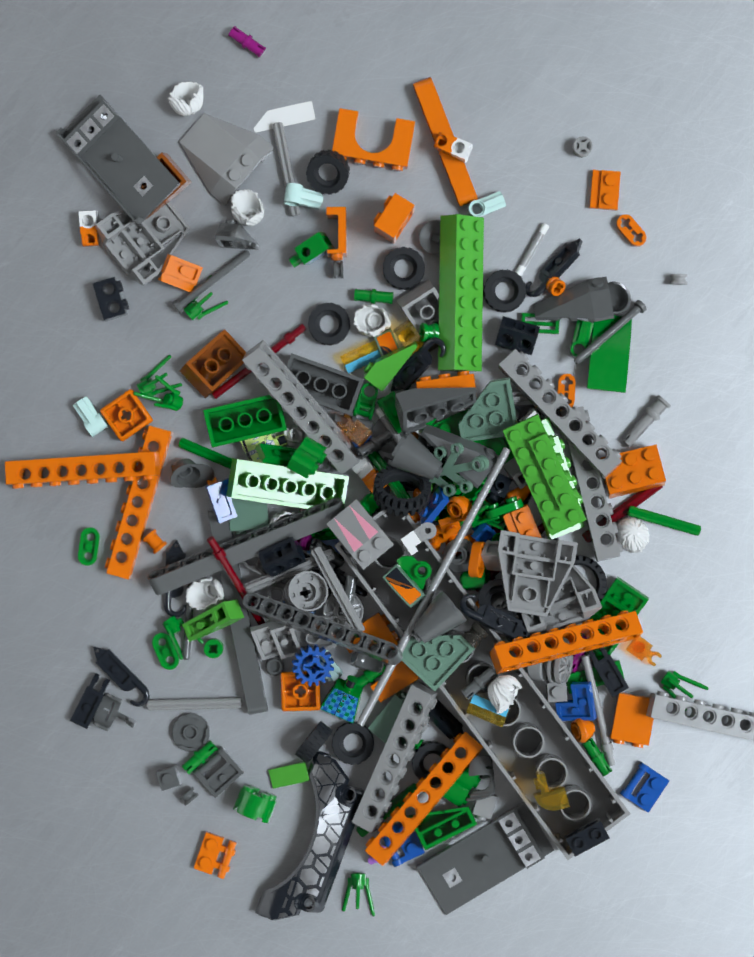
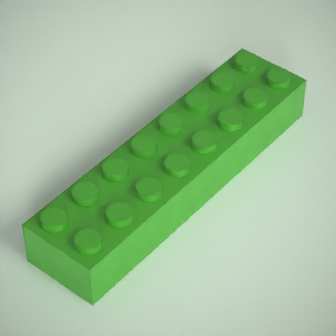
[438,214,484,372]

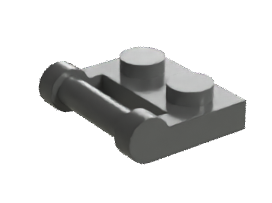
[193,746,244,798]

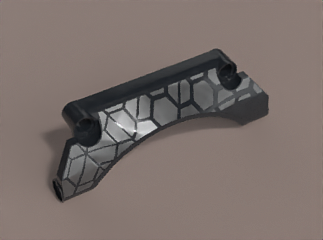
[255,750,365,920]

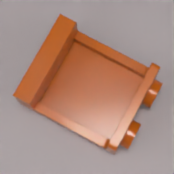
[326,207,347,261]
[609,692,654,748]

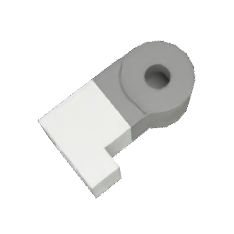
[400,522,437,556]

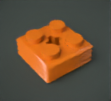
[100,389,153,441]
[281,671,320,711]

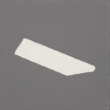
[254,101,316,133]

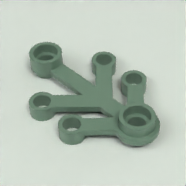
[430,443,489,496]

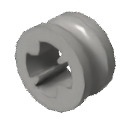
[670,274,687,285]

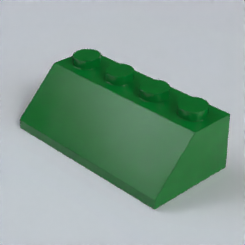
[203,395,287,448]

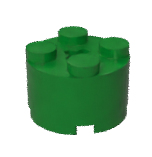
[233,785,277,823]

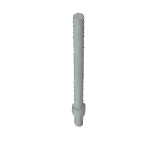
[581,654,616,766]

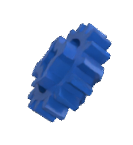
[292,644,334,687]

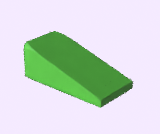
[268,761,310,789]

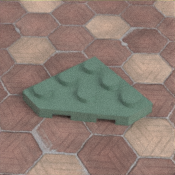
[459,377,518,441]
[392,635,475,691]

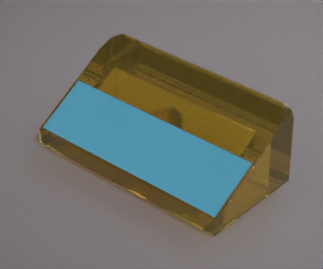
[340,340,382,374]
[466,694,509,727]

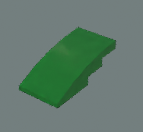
[587,315,632,393]
[580,576,649,660]

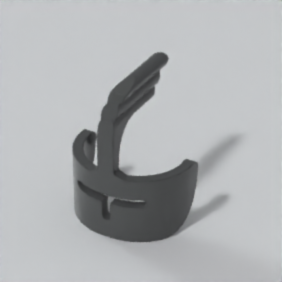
[93,693,136,731]
[466,755,495,802]

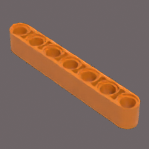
[413,77,478,207]

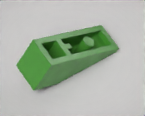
[363,341,418,391]
[182,600,244,642]

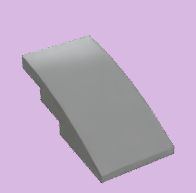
[250,615,337,661]

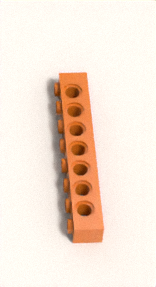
[105,425,173,580]
[5,452,160,489]
[489,610,643,674]
[365,732,484,866]

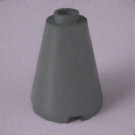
[387,431,444,480]
[412,591,467,643]

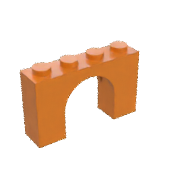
[332,108,415,171]
[340,612,419,703]

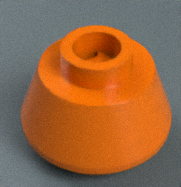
[447,496,472,521]
[571,718,595,743]

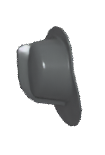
[170,458,214,488]

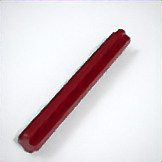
[582,486,663,543]

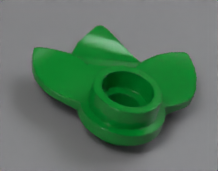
[397,556,432,590]

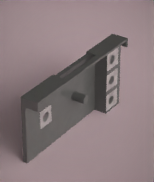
[55,95,180,224]
[416,801,554,915]

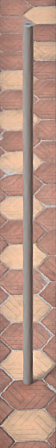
[356,447,510,726]

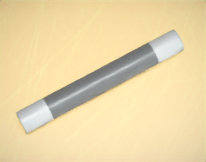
[515,223,549,276]
[374,407,402,444]

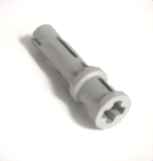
[622,395,671,447]

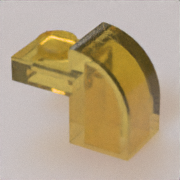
[393,319,429,357]
[533,771,570,811]

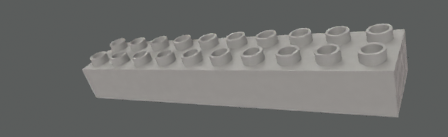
[334,509,630,860]

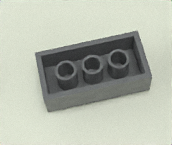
[285,353,364,416]

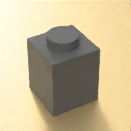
[156,764,182,791]

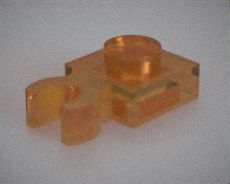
[337,414,372,447]
[626,636,662,666]

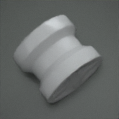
[572,136,593,158]

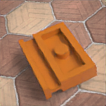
[589,169,621,211]
[158,254,203,292]
[501,504,542,538]

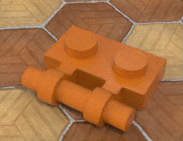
[429,516,461,551]
[194,831,237,879]

